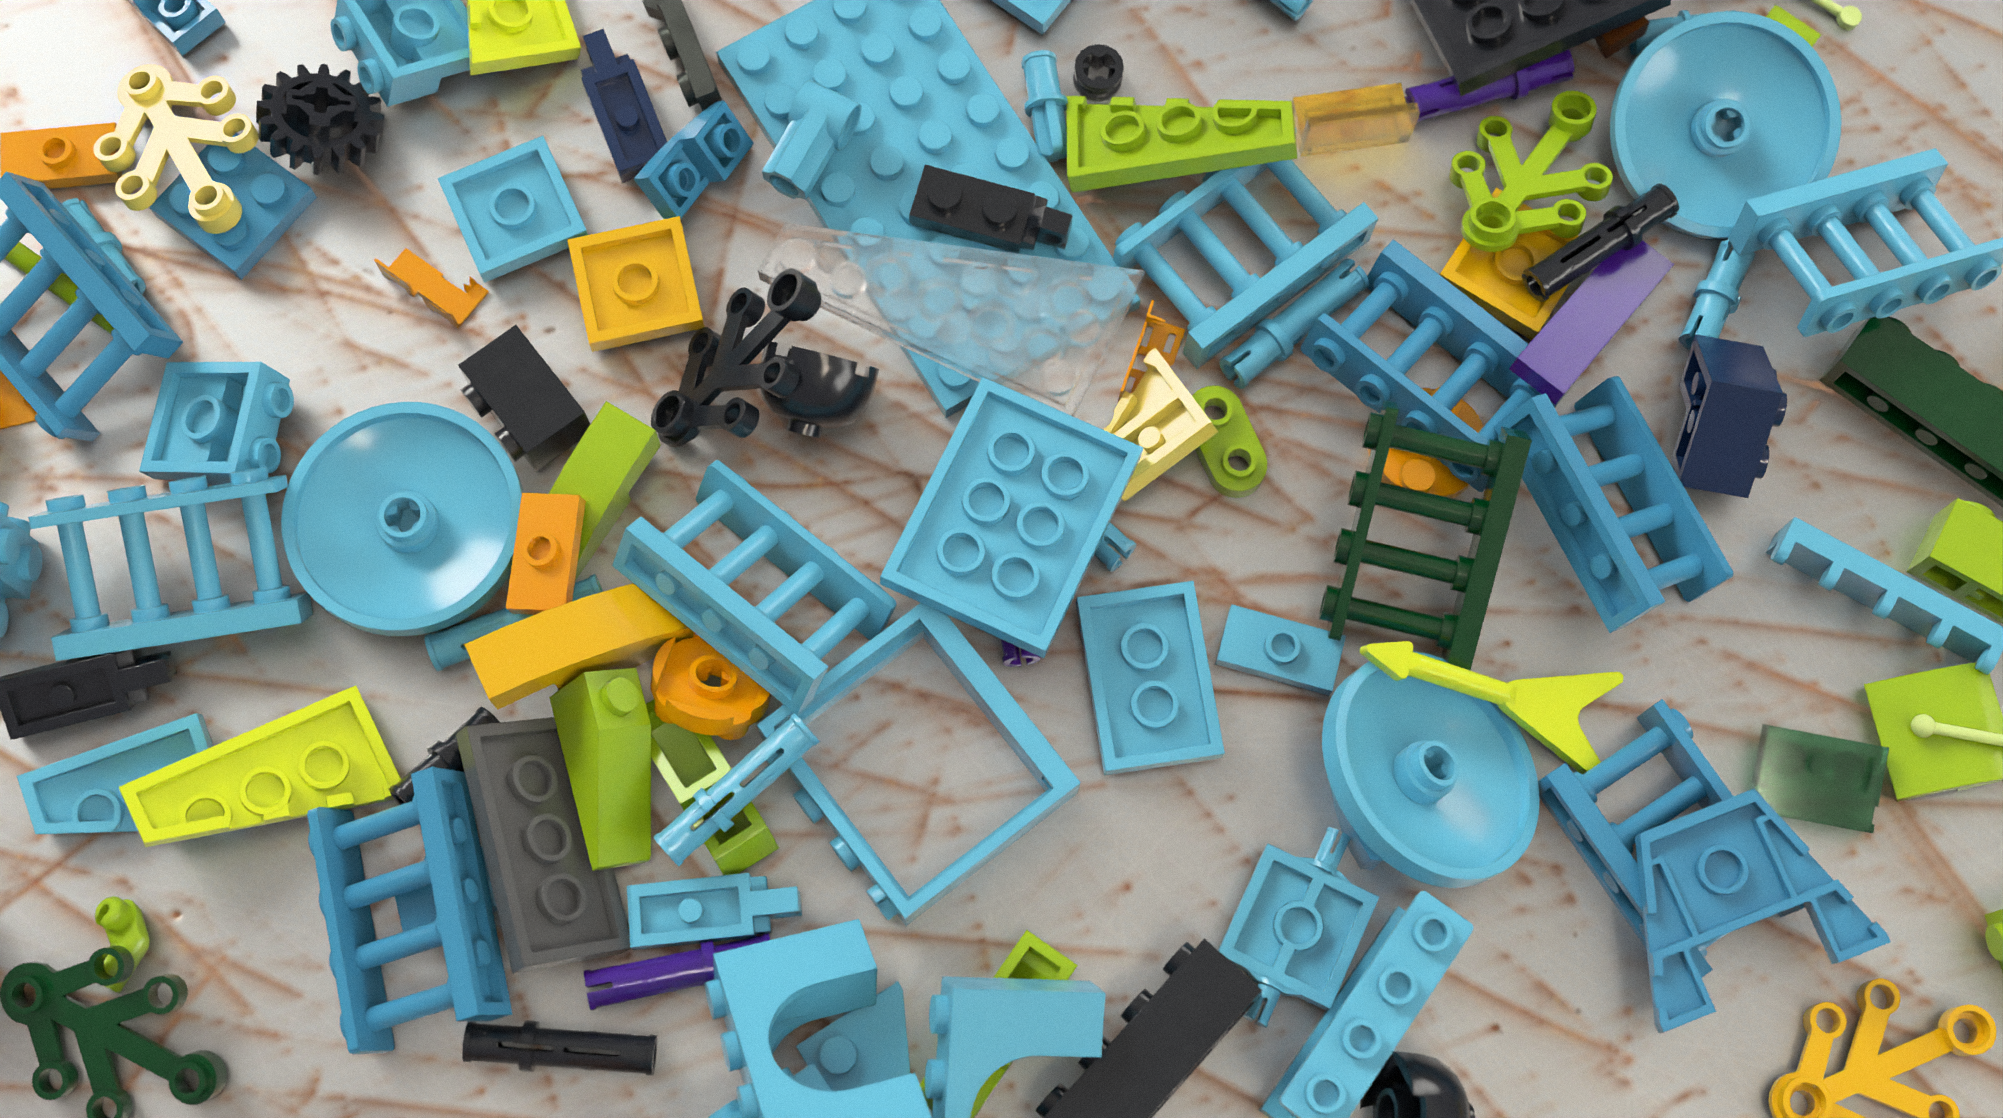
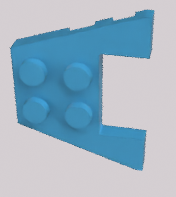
[1635,788,1891,1033]

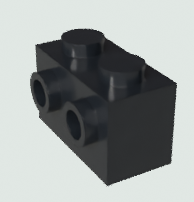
[458,325,590,472]

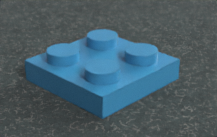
[149,133,317,280]

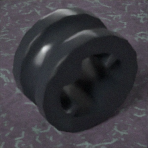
[1073,44,1124,102]

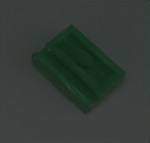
[1752,724,1889,833]

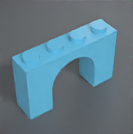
[705,919,932,1118]
[925,976,1106,1118]

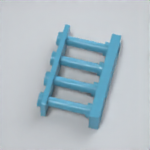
[1113,128,1379,369]
[1728,148,2003,337]
[612,460,897,715]
[28,467,313,661]
[1259,891,1474,1118]

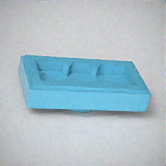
[1215,604,1346,696]

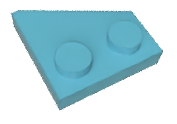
[796,981,910,1091]

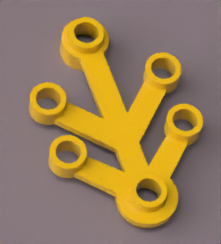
[1768,978,1997,1118]

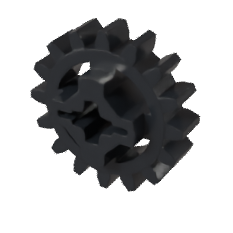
[256,64,384,175]

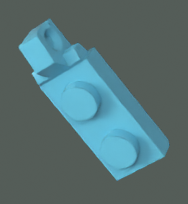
[627,873,802,950]

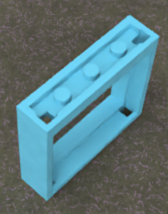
[757,603,1081,926]

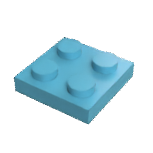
[437,135,588,283]

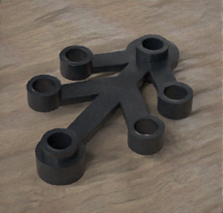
[651,268,822,448]

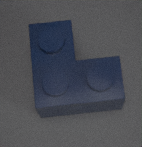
[1671,334,1787,498]

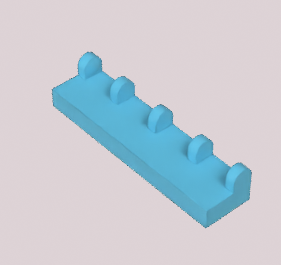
[1766,517,2003,675]

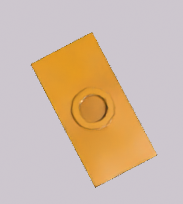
[1,122,122,189]
[506,493,586,615]

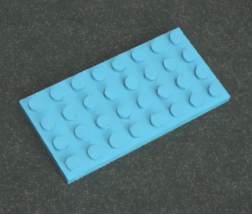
[716,0,1141,418]

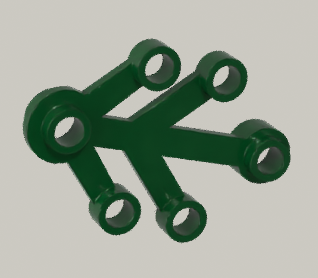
[0,946,227,1118]

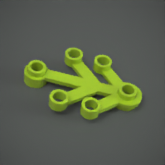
[1449,90,1613,252]

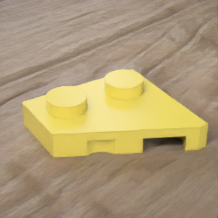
[1103,348,1218,502]

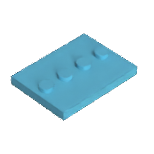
[880,377,1143,658]

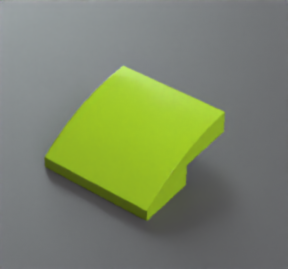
[1864,662,2003,802]

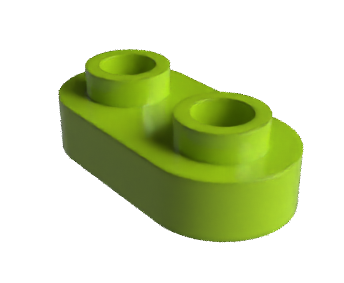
[1192,385,1267,498]

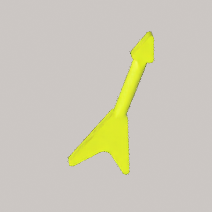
[1360,641,1624,774]

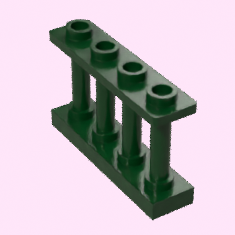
[1319,400,1532,670]

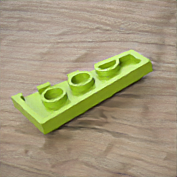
[1066,96,1298,193]

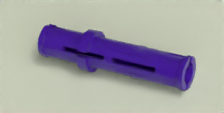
[1405,49,1575,123]
[583,933,770,1011]

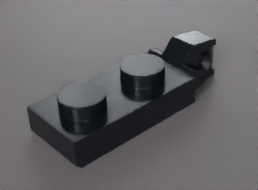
[909,164,1073,253]
[0,649,178,740]

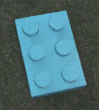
[1075,581,1225,776]

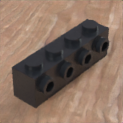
[1035,938,1262,1118]

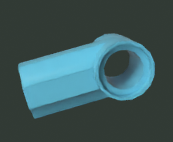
[762,80,862,200]

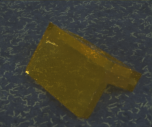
[1292,83,1420,157]

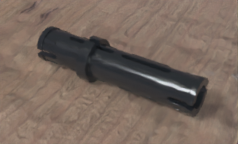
[1522,183,1679,302]
[462,1020,658,1076]

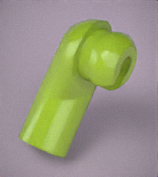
[95,896,150,993]

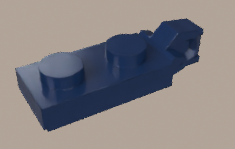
[581,29,667,183]

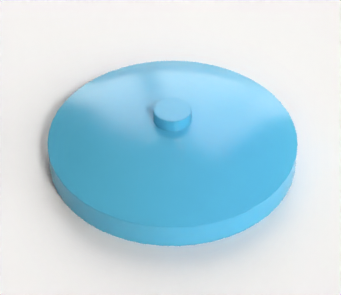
[1610,11,1841,240]
[281,402,524,636]
[1322,651,1540,888]

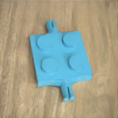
[1218,827,1379,1028]

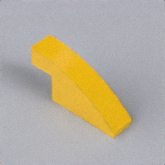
[464,583,694,710]

